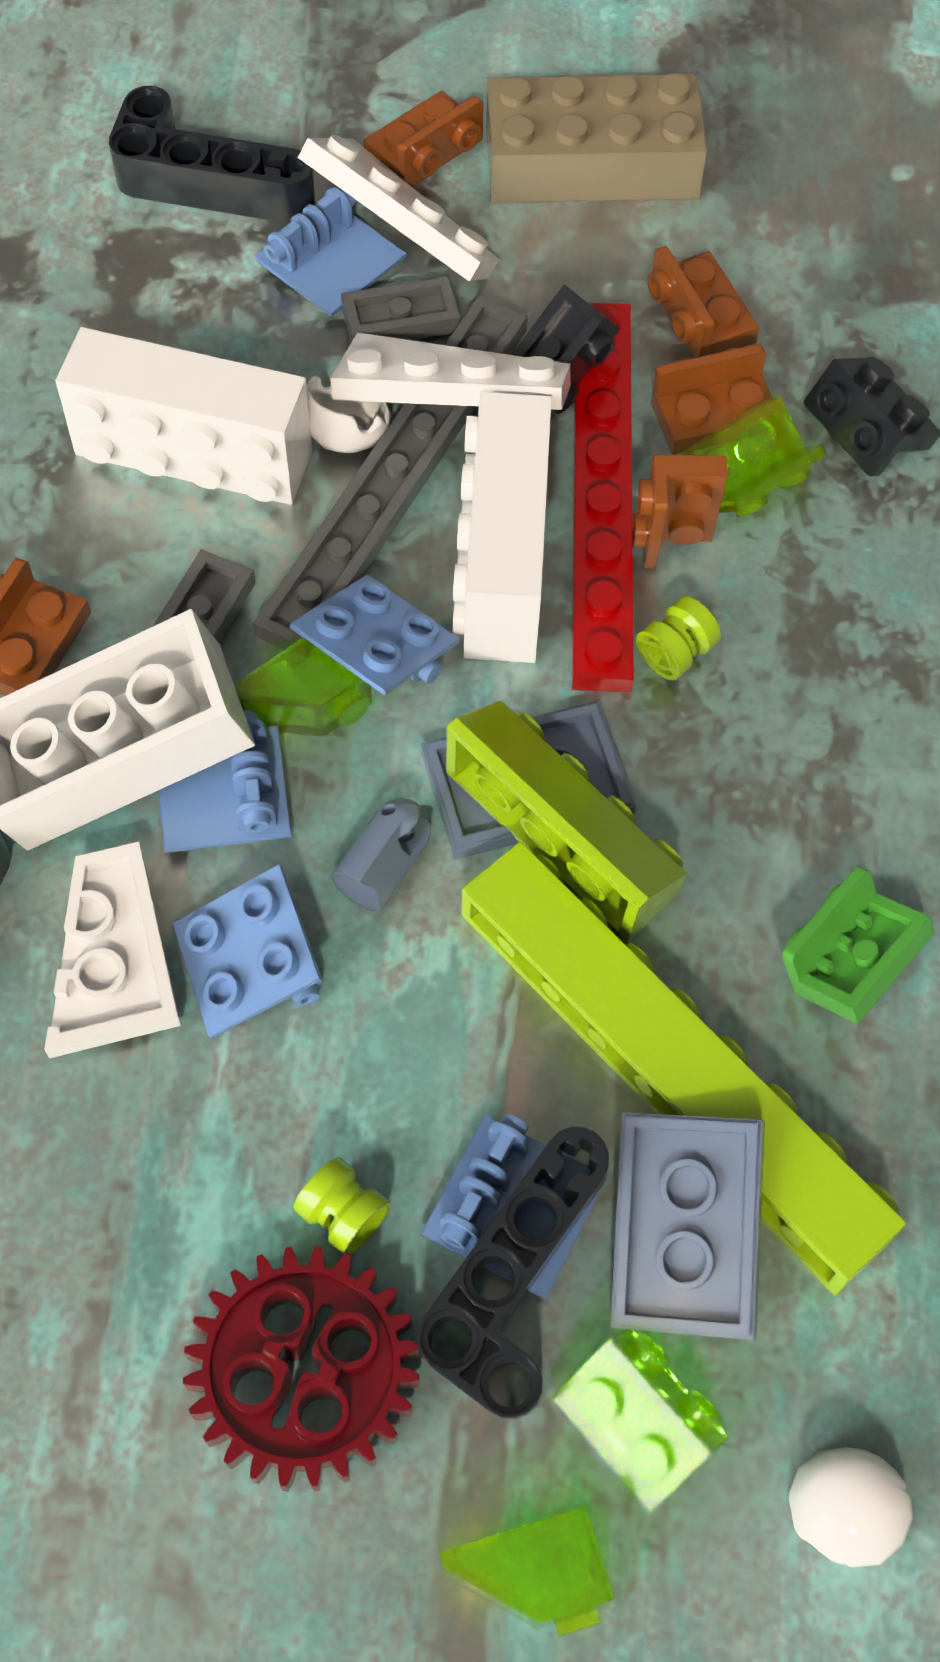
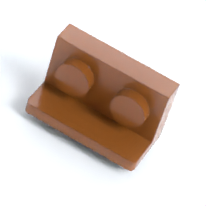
[364,90,483,186]
[647,246,760,358]
[651,344,781,455]
[632,455,728,569]
[0,557,91,696]

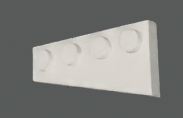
[298,134,499,281]
[330,333,571,410]

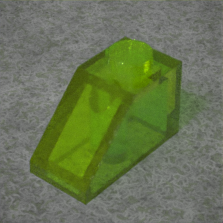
[234,638,372,737]
[439,1506,615,1638]

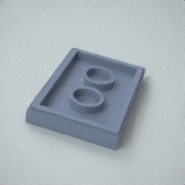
[421,701,636,860]
[610,1112,765,1340]

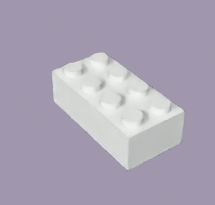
[55,327,313,505]
[453,392,552,663]
[0,609,255,851]

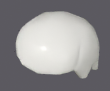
[306,375,391,453]
[788,1447,913,1567]

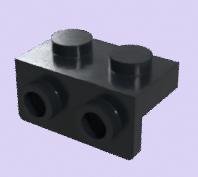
[511,284,620,421]
[804,357,940,477]

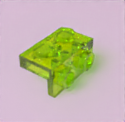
[682,395,826,517]
[551,1329,729,1512]

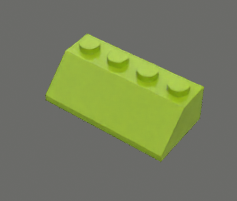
[446,700,687,943]

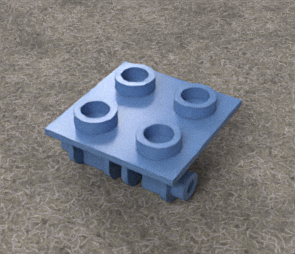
[254,187,407,317]
[289,574,460,696]
[159,710,291,853]
[172,864,322,1039]
[421,1114,607,1300]

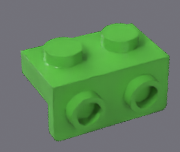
[782,866,934,1025]

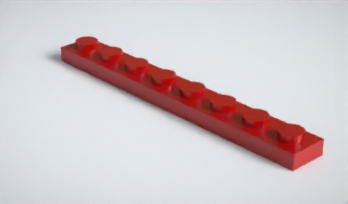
[571,302,634,692]

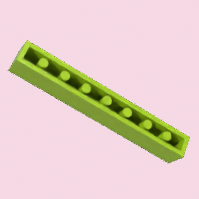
[461,841,907,1297]

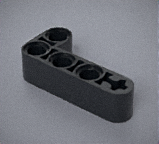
[109,86,316,223]
[417,1127,609,1420]

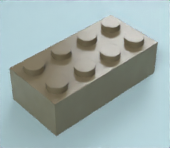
[486,74,707,203]

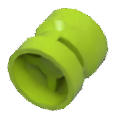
[636,596,721,680]
[293,1157,392,1255]

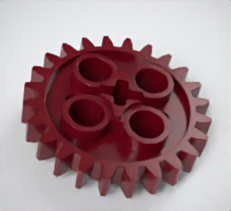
[183,1246,420,1492]

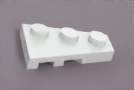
[44,842,181,1058]

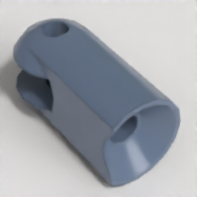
[332,798,431,911]

